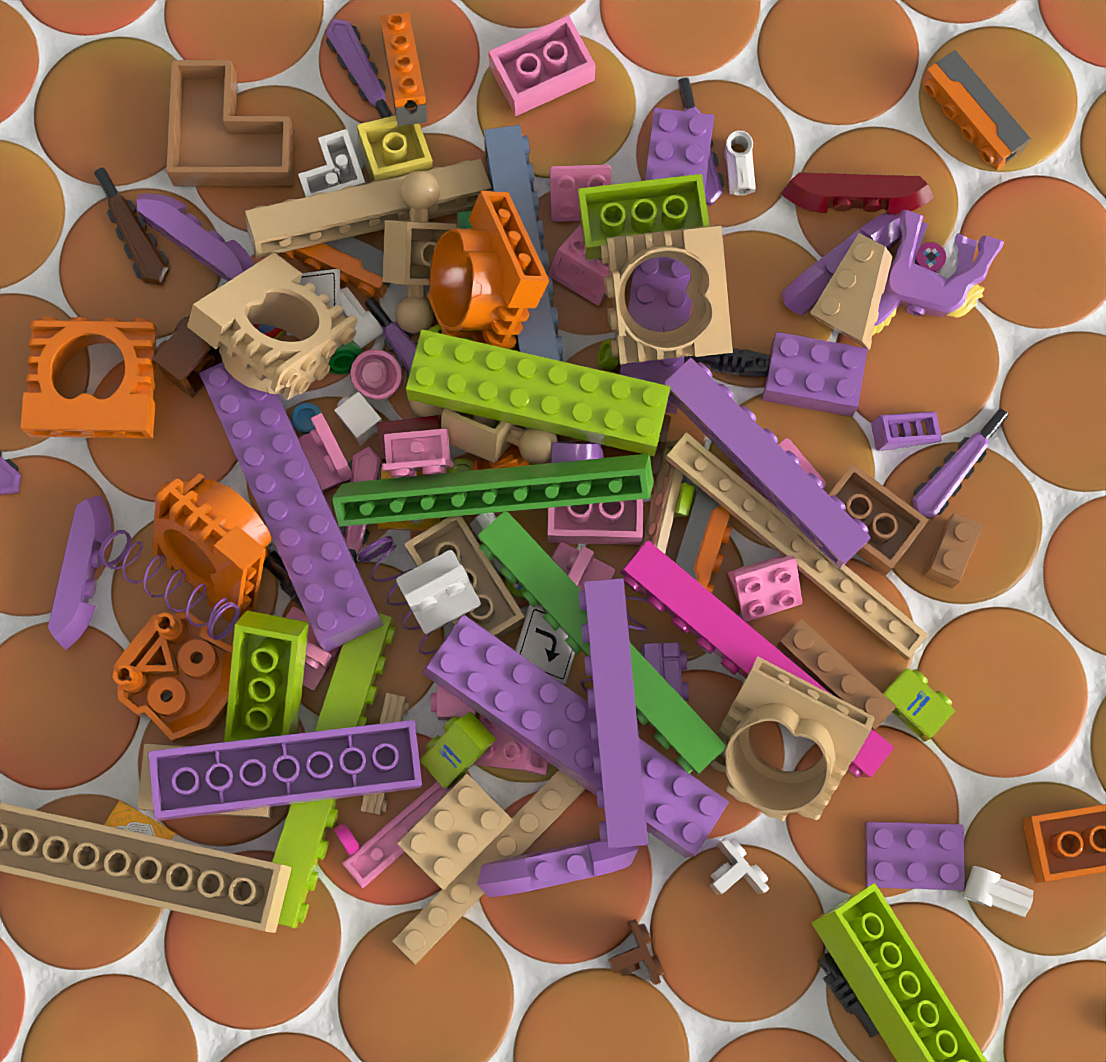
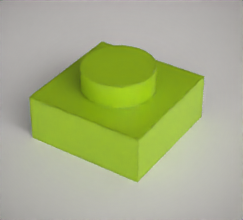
[674,483,695,518]

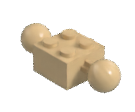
[382,171,456,334]
[410,400,558,465]

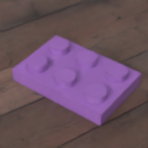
[865,822,965,890]

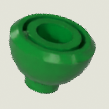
[328,340,362,375]

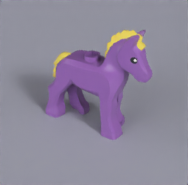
[872,210,1004,336]

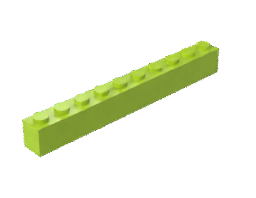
[272,613,397,928]

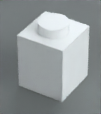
[334,391,382,446]

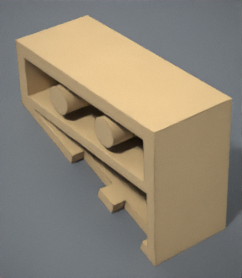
[810,233,892,350]

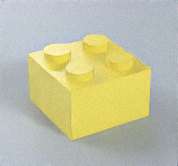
[357,115,433,182]

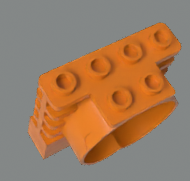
[427,191,549,349]
[20,317,159,439]
[152,473,271,628]

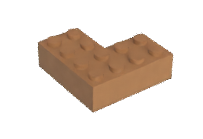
[166,60,294,186]

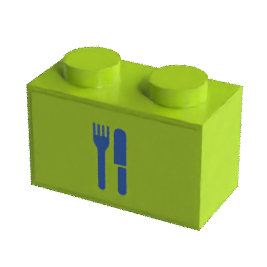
[882,667,956,742]
[419,711,497,789]

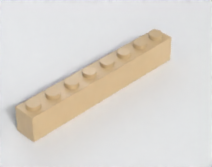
[245,159,492,258]

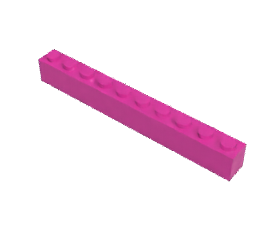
[619,540,894,778]

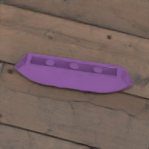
[136,194,254,282]
[782,213,902,315]
[48,495,111,650]
[477,838,638,897]

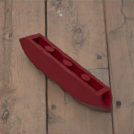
[780,173,934,215]

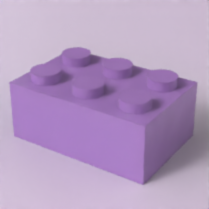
[762,332,868,417]

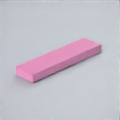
[342,781,449,888]

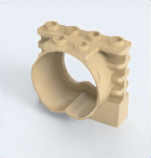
[600,224,733,365]
[187,253,358,400]
[709,656,875,821]

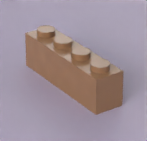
[776,618,896,730]

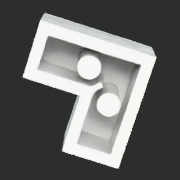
[298,129,366,197]

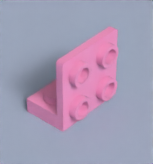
[548,225,609,306]
[299,413,354,492]
[474,714,548,775]

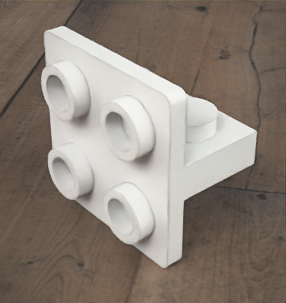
[396,550,481,634]
[708,837,769,895]

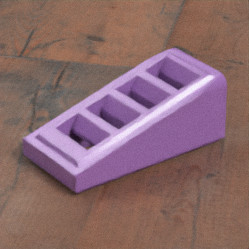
[871,411,942,451]

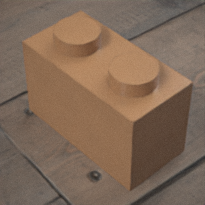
[924,512,983,588]

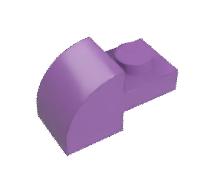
[551,441,604,463]

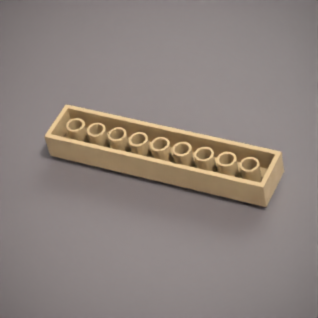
[0,802,292,933]

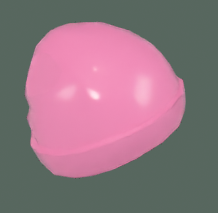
[350,349,404,400]

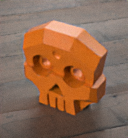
[113,611,233,742]

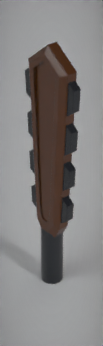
[94,168,169,286]

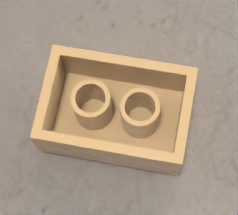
[397,773,513,890]

